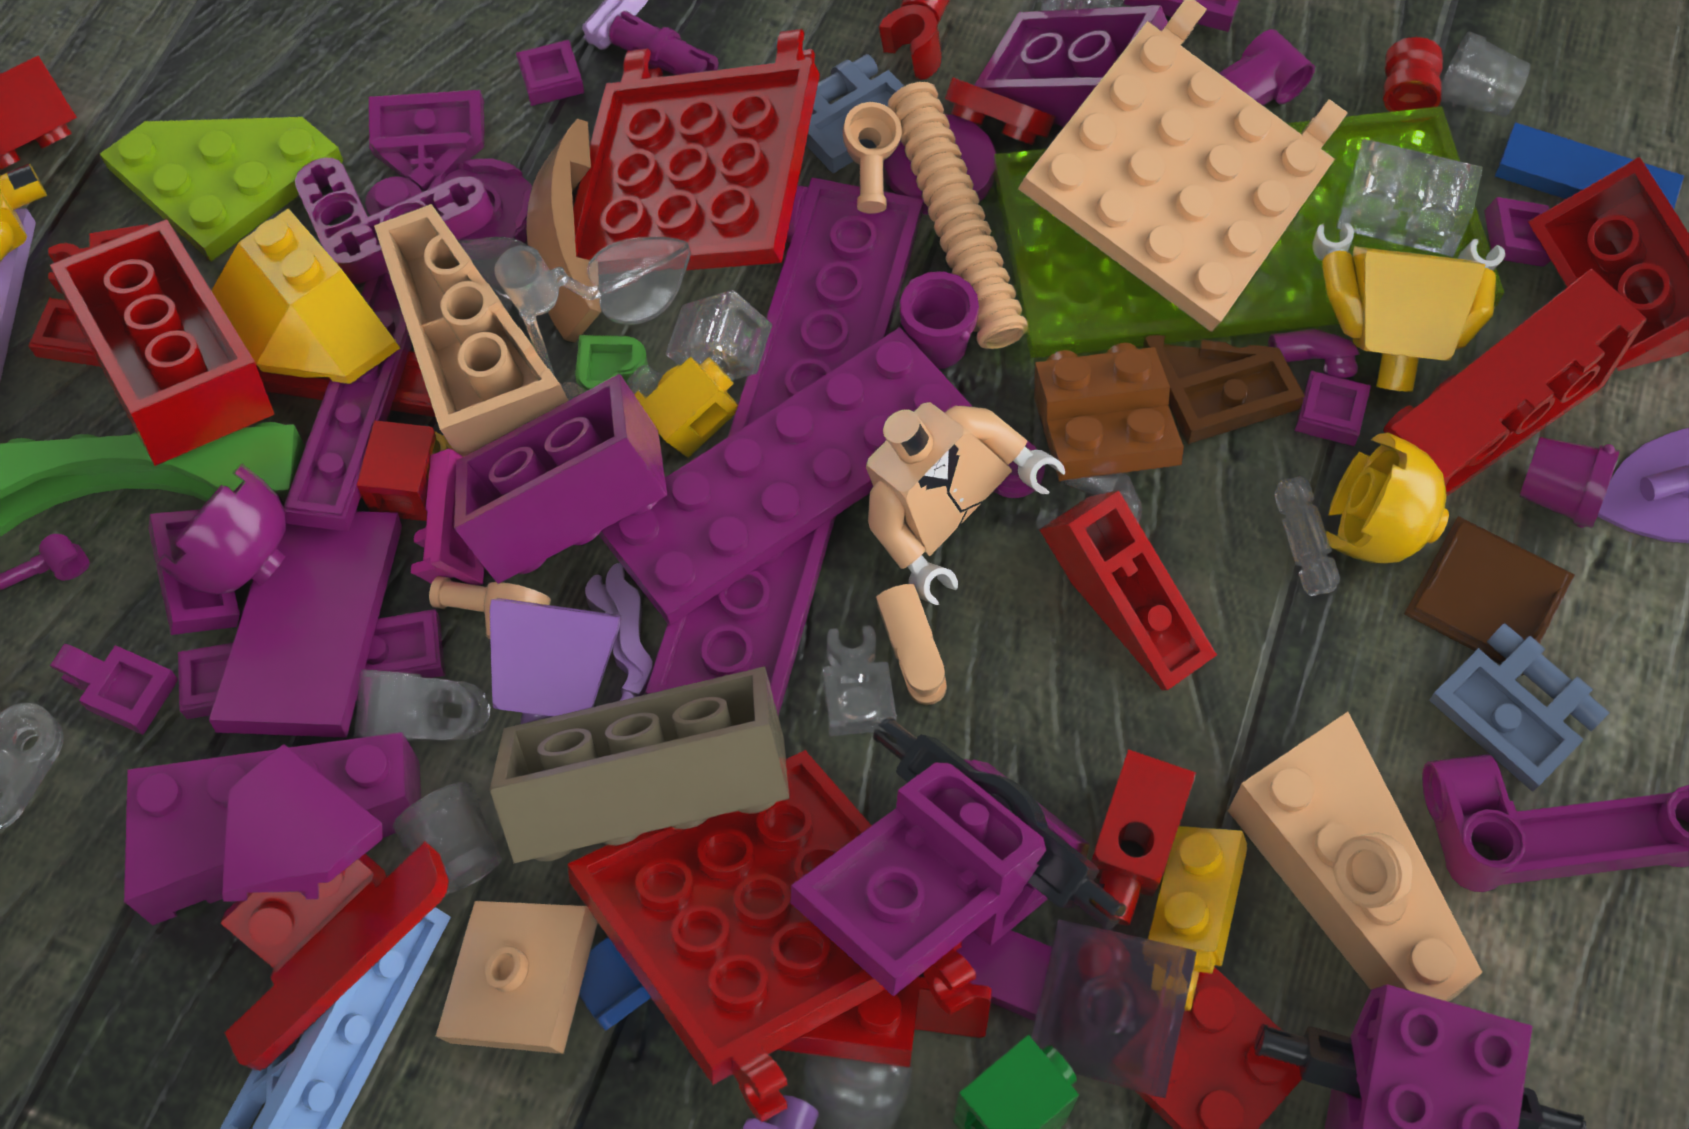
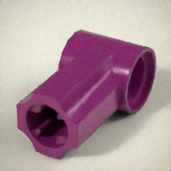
[1219,29,1315,106]

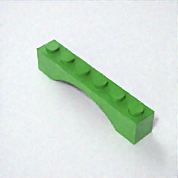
[0,422,306,537]

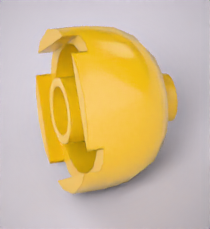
[1326,433,1449,563]

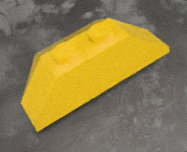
[211,208,400,384]

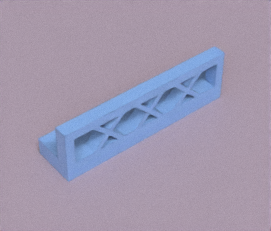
[220,907,451,1129]

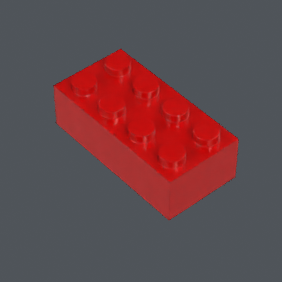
[50,219,275,466]

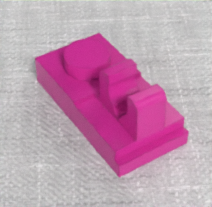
[411,448,484,586]

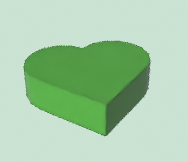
[575,335,648,394]

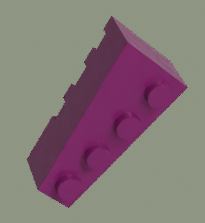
[124,732,422,925]

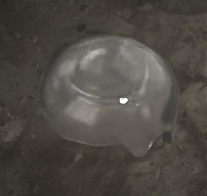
[801,1054,913,1129]

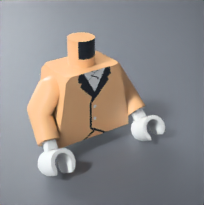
[866,402,1065,605]

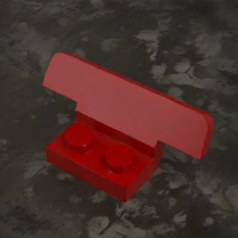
[221,841,449,1071]

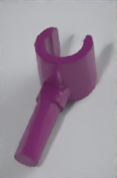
[0,534,90,590]

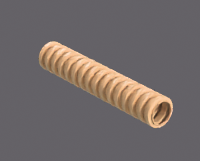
[888,82,1029,349]

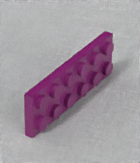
[599,327,972,626]

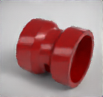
[1383,37,1443,118]

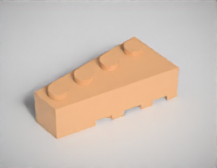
[374,204,569,457]
[1228,712,1482,1002]

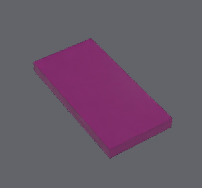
[209,512,402,738]

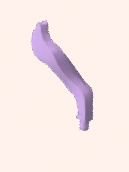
[585,563,653,701]

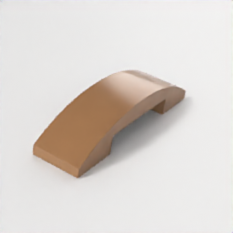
[527,119,601,342]

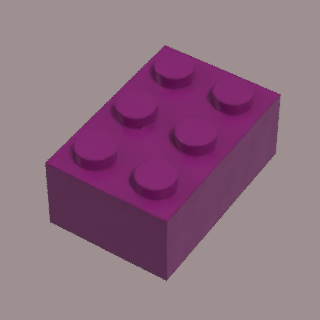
[454,374,667,584]

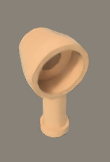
[843,102,902,214]
[429,576,551,640]

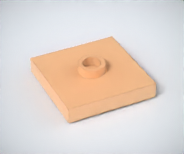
[436,901,598,1054]

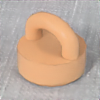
[1333,832,1413,908]

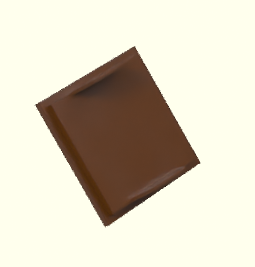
[1404,516,1575,676]

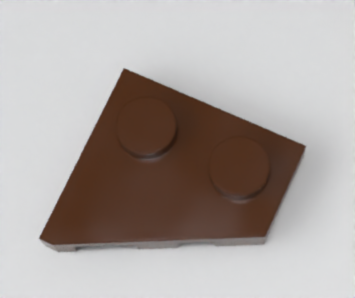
[1143,335,1305,444]

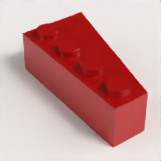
[1383,268,1647,497]

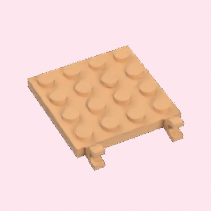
[1018,0,1348,332]

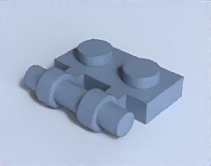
[806,54,904,173]
[1429,623,1610,792]

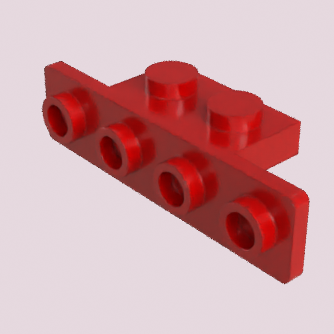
[777,977,992,1068]

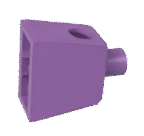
[490,598,621,724]

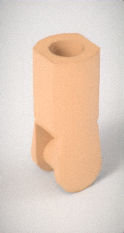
[876,584,947,705]

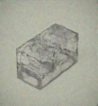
[1336,138,1483,257]

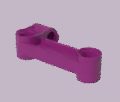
[1422,754,1689,892]

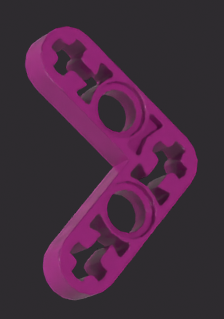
[295,158,494,284]

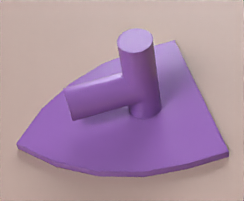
[1597,428,1689,543]

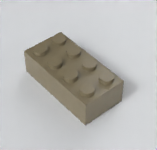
[490,667,789,863]

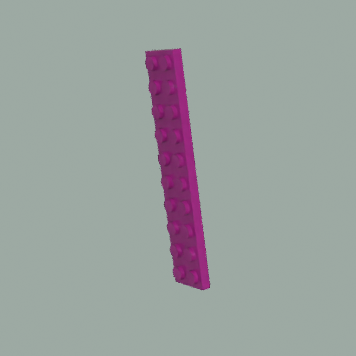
[645,178,923,716]

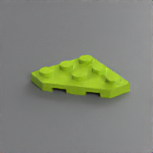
[100,117,343,262]

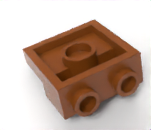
[1034,343,1184,481]

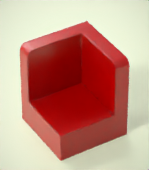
[357,420,436,521]

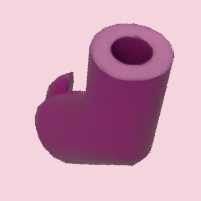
[1268,329,1360,378]

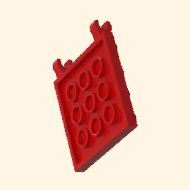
[573,29,820,277]
[567,750,976,1123]

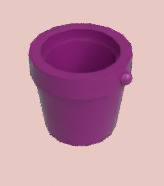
[900,271,979,369]
[1519,437,1620,528]

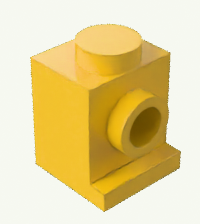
[634,356,738,458]

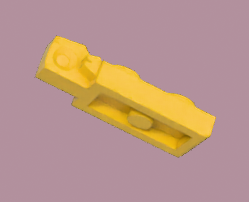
[1147,826,1247,1011]

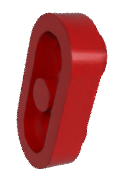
[944,77,1056,145]

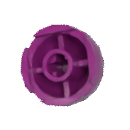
[156,464,286,595]

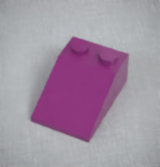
[975,5,1168,127]

